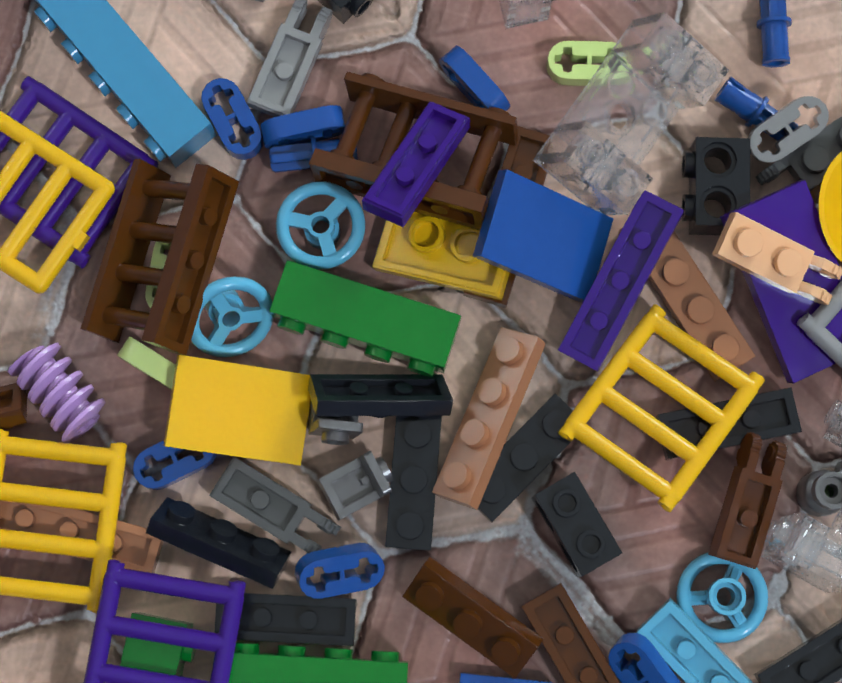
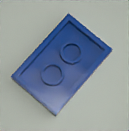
[472,169,613,303]

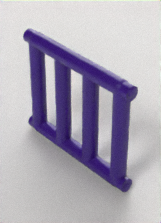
[0,76,159,269]
[83,559,246,683]

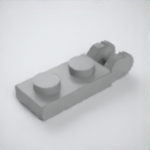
[247,0,333,117]

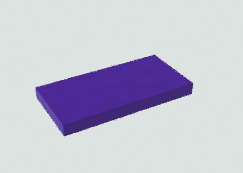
[720,180,842,384]

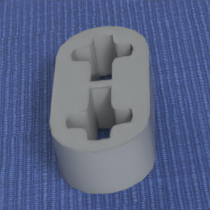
[748,96,829,162]

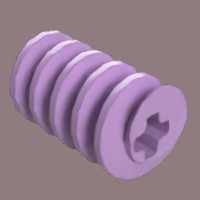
[7,342,106,443]

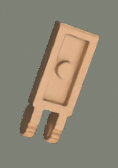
[712,212,842,305]

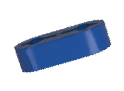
[439,45,510,111]
[201,78,263,160]
[260,105,346,149]
[133,440,217,490]
[294,543,385,599]
[608,633,681,683]

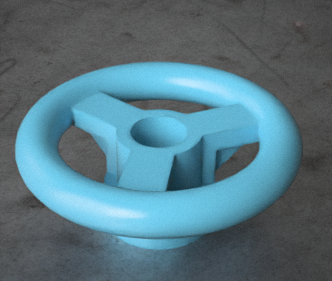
[276,181,365,269]
[191,276,274,358]
[676,552,768,643]

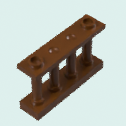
[309,72,518,230]
[80,159,240,355]

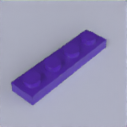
[558,189,685,372]

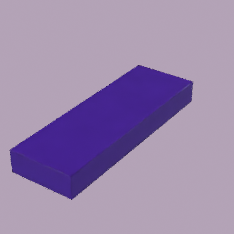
[362,101,470,227]

